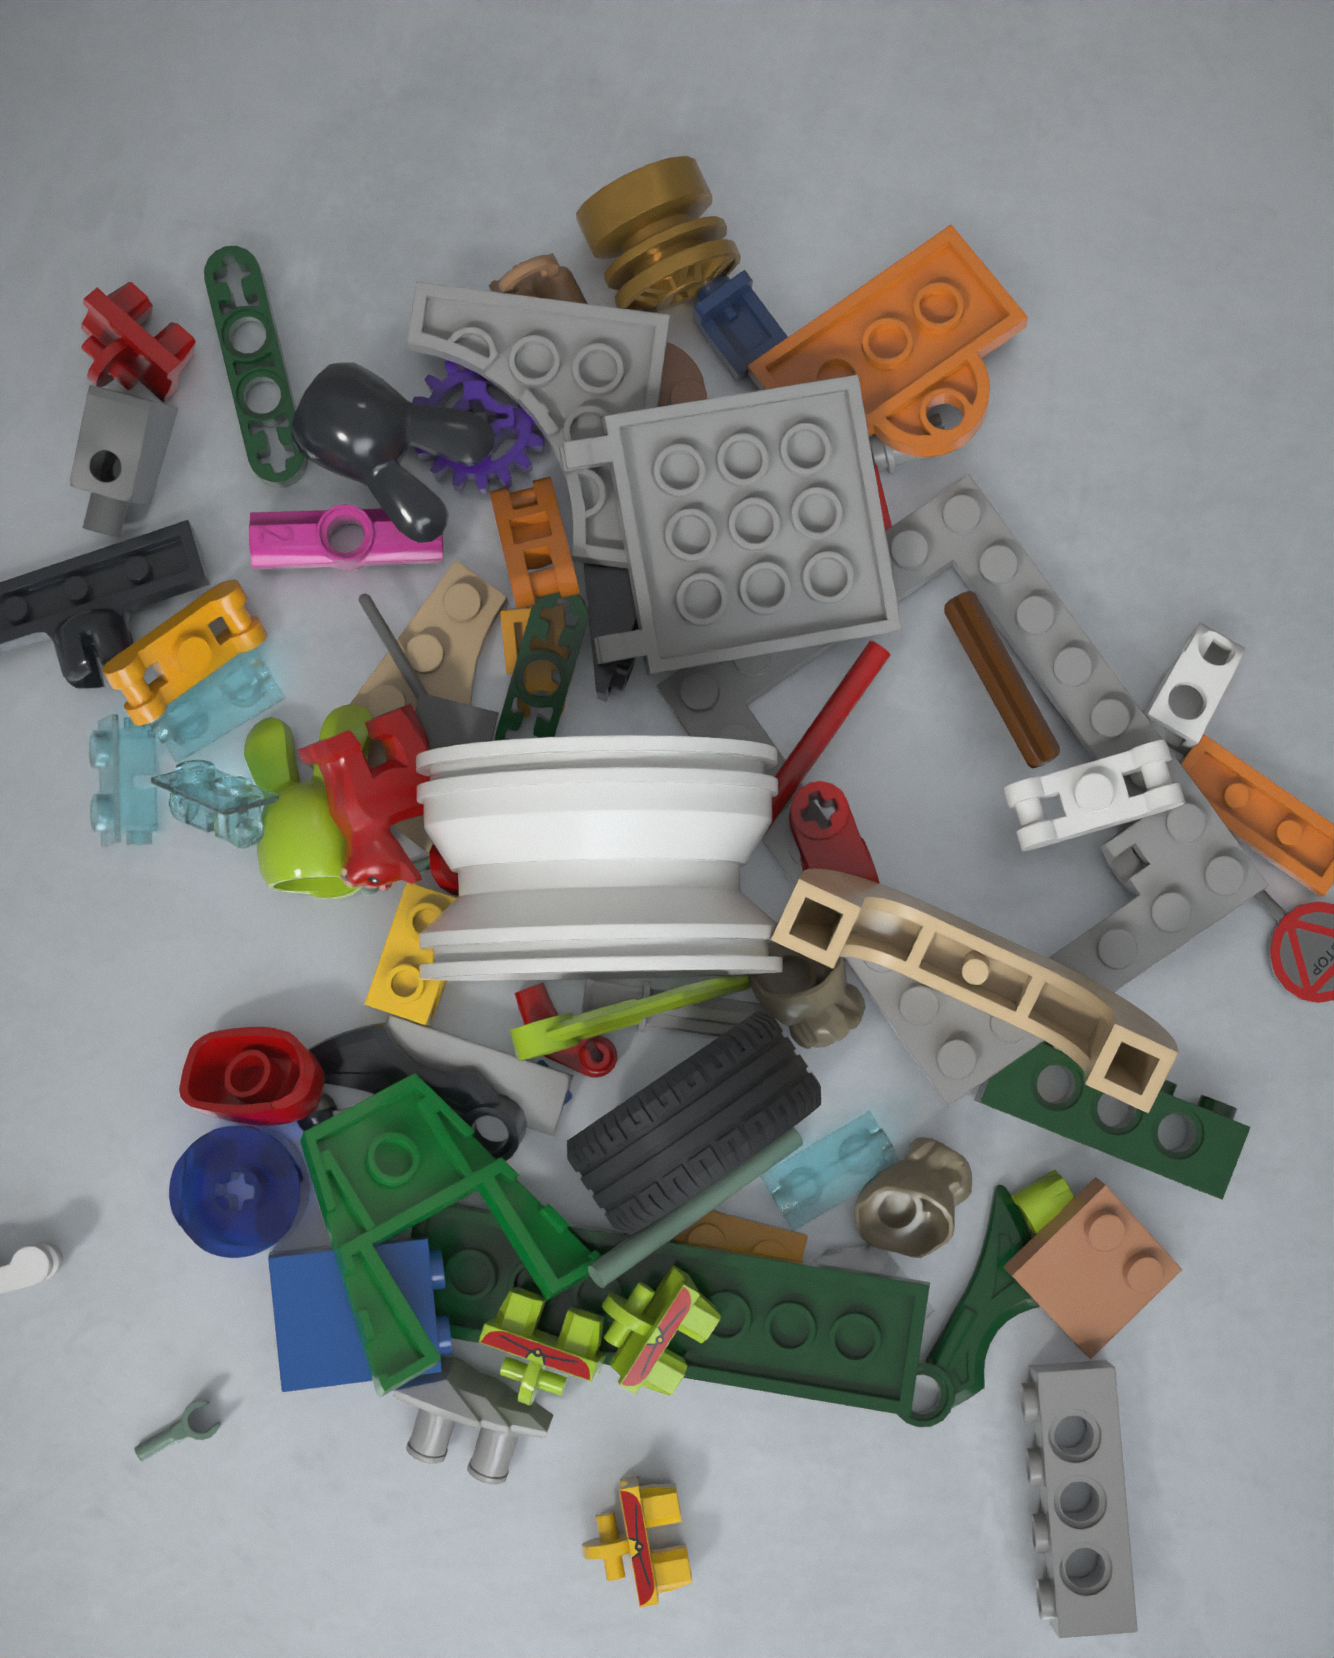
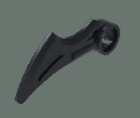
[309,1023,527,1161]

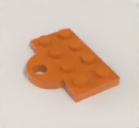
[748,225,1028,457]

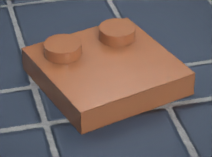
[1003,1177,1182,1360]

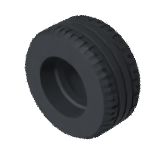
[567,1011,821,1235]

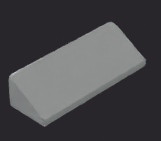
[386,1015,574,1136]

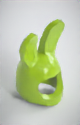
[244,704,373,899]

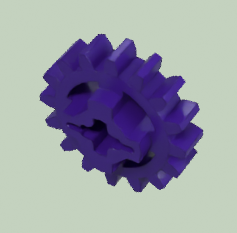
[412,360,545,495]

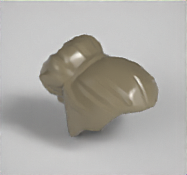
[748,943,866,1049]
[854,1137,972,1258]

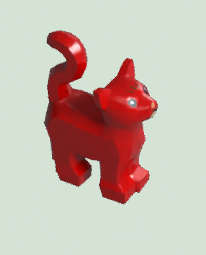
[298,703,459,895]

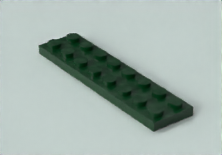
[411,1204,930,1416]

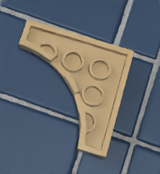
[306,560,508,853]

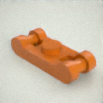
[489,476,580,609]

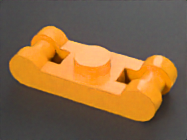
[102,580,267,726]

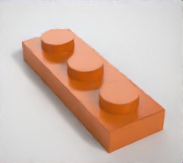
[1180,734,1334,897]

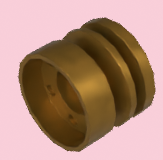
[576,156,741,313]

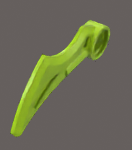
[509,974,751,1062]

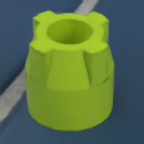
[1011,1169,1074,1236]

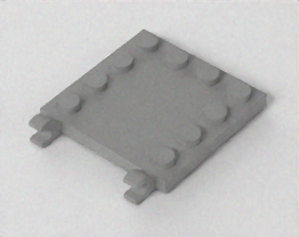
[559,375,902,675]

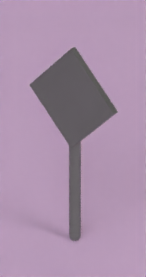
[358,593,499,750]

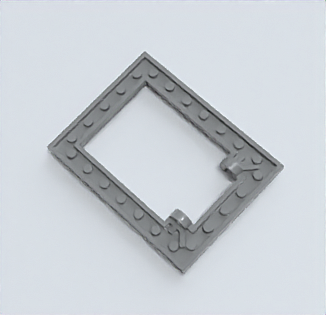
[656,474,1269,1108]

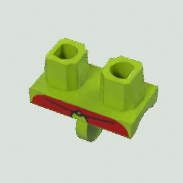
[602,1265,721,1396]
[479,1287,606,1406]

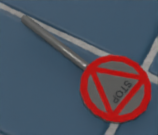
[1254,890,1334,1003]

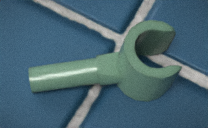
[134,1399,220,1461]

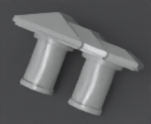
[393,1357,553,1484]

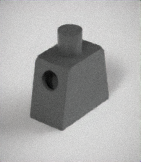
[70,385,178,538]

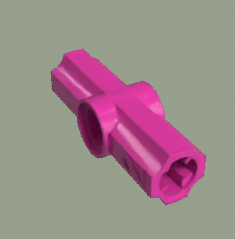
[249,504,444,571]

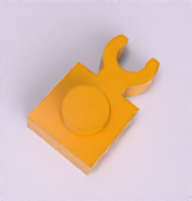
[500,603,569,717]

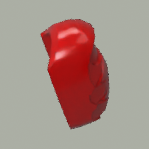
[179,1027,325,1126]

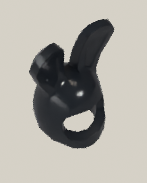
[291,362,495,543]

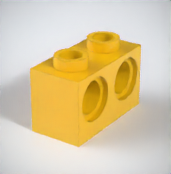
[364,882,457,1026]

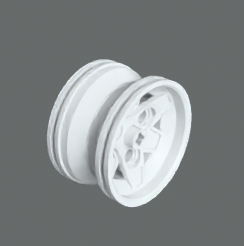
[416,735,783,981]

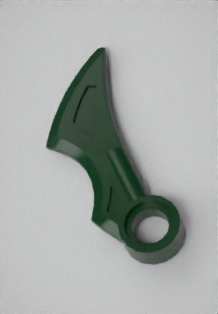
[897,1184,1040,1427]

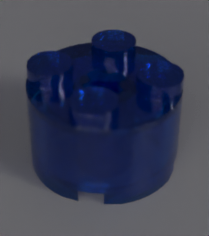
[169,1124,310,1258]

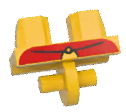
[581,1476,692,1608]

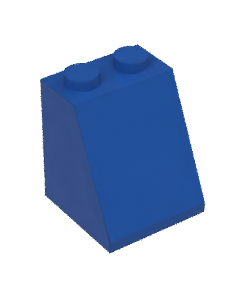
[268,1236,452,1392]

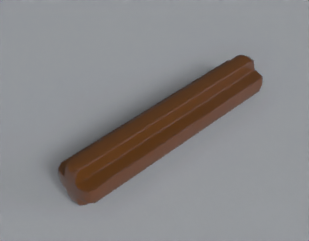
[944,591,1060,769]

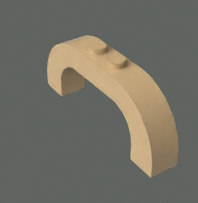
[771,868,1179,1113]

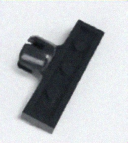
[0,520,211,690]

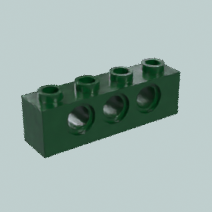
[974,1041,1251,1200]

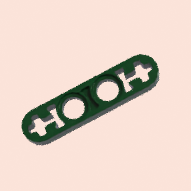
[204,246,308,488]

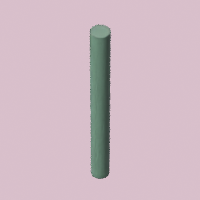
[588,1127,803,1288]

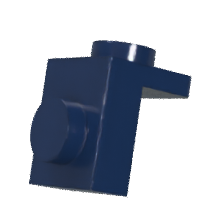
[693,270,788,381]

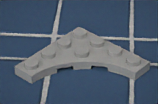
[407,282,670,569]

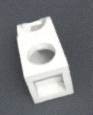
[1143,622,1245,755]

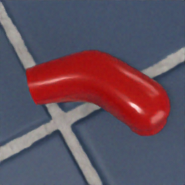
[514,982,618,1078]

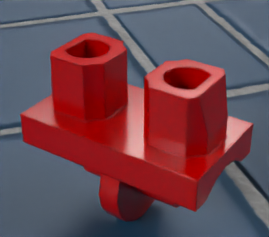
[81,282,196,403]

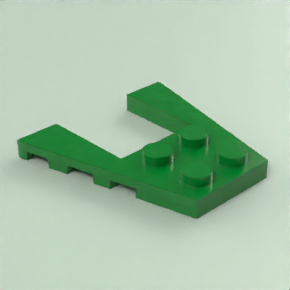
[300,1073,602,1398]

